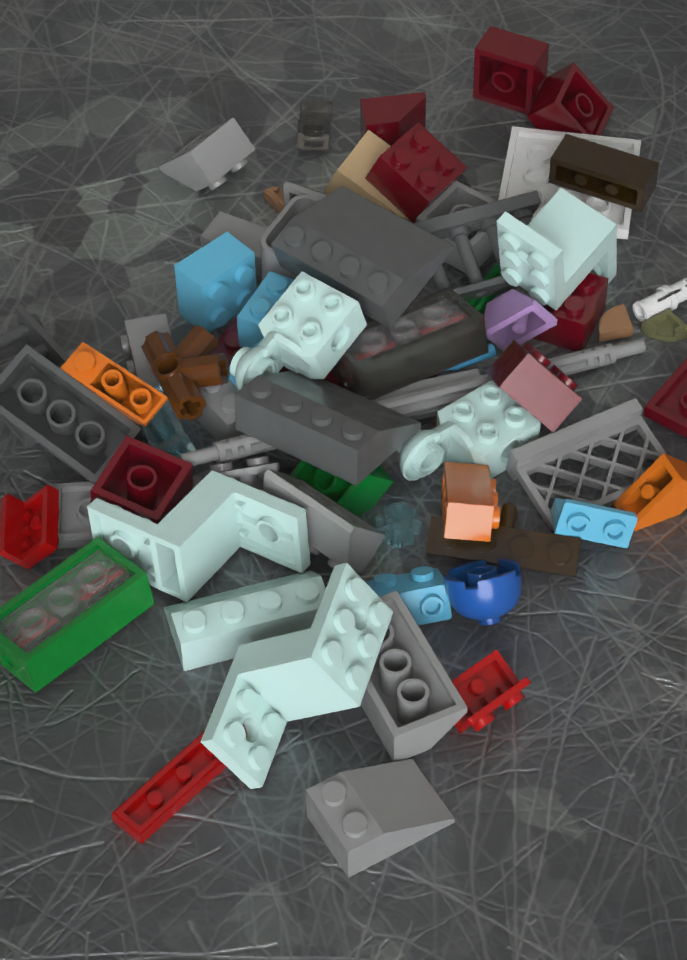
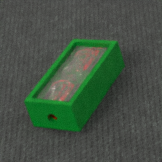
[0,537,154,693]

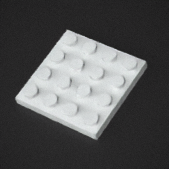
[498,126,641,240]

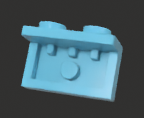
[551,498,637,548]
[365,566,452,625]

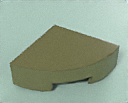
[641,308,687,342]

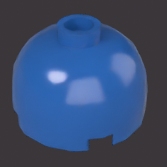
[443,559,522,625]

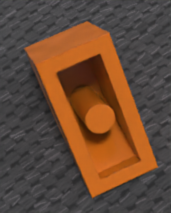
[613,453,687,531]

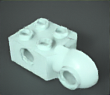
[230,271,367,391]
[396,380,541,481]

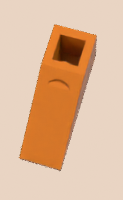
[60,342,168,427]

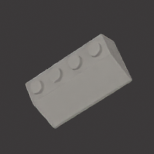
[361,590,468,762]

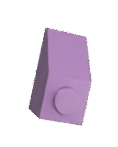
[481,289,558,352]

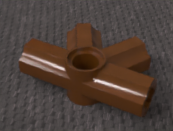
[141,325,230,421]

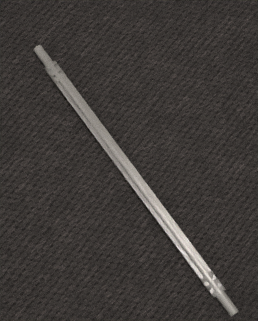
[179,339,646,466]

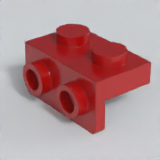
[0,484,60,570]
[452,649,531,734]

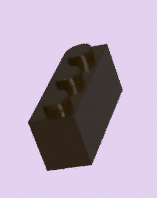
[549,134,659,212]

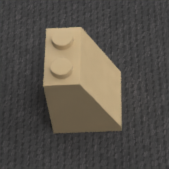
[323,130,409,221]

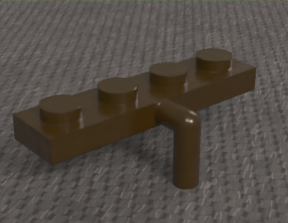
[425,502,581,577]

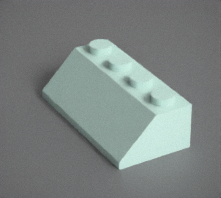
[164,570,326,671]

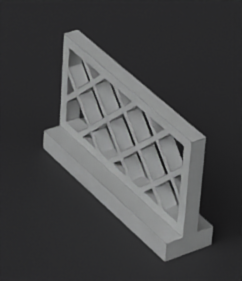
[506,398,667,532]

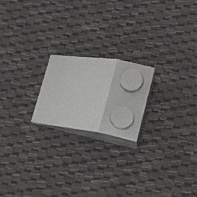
[306,759,455,878]

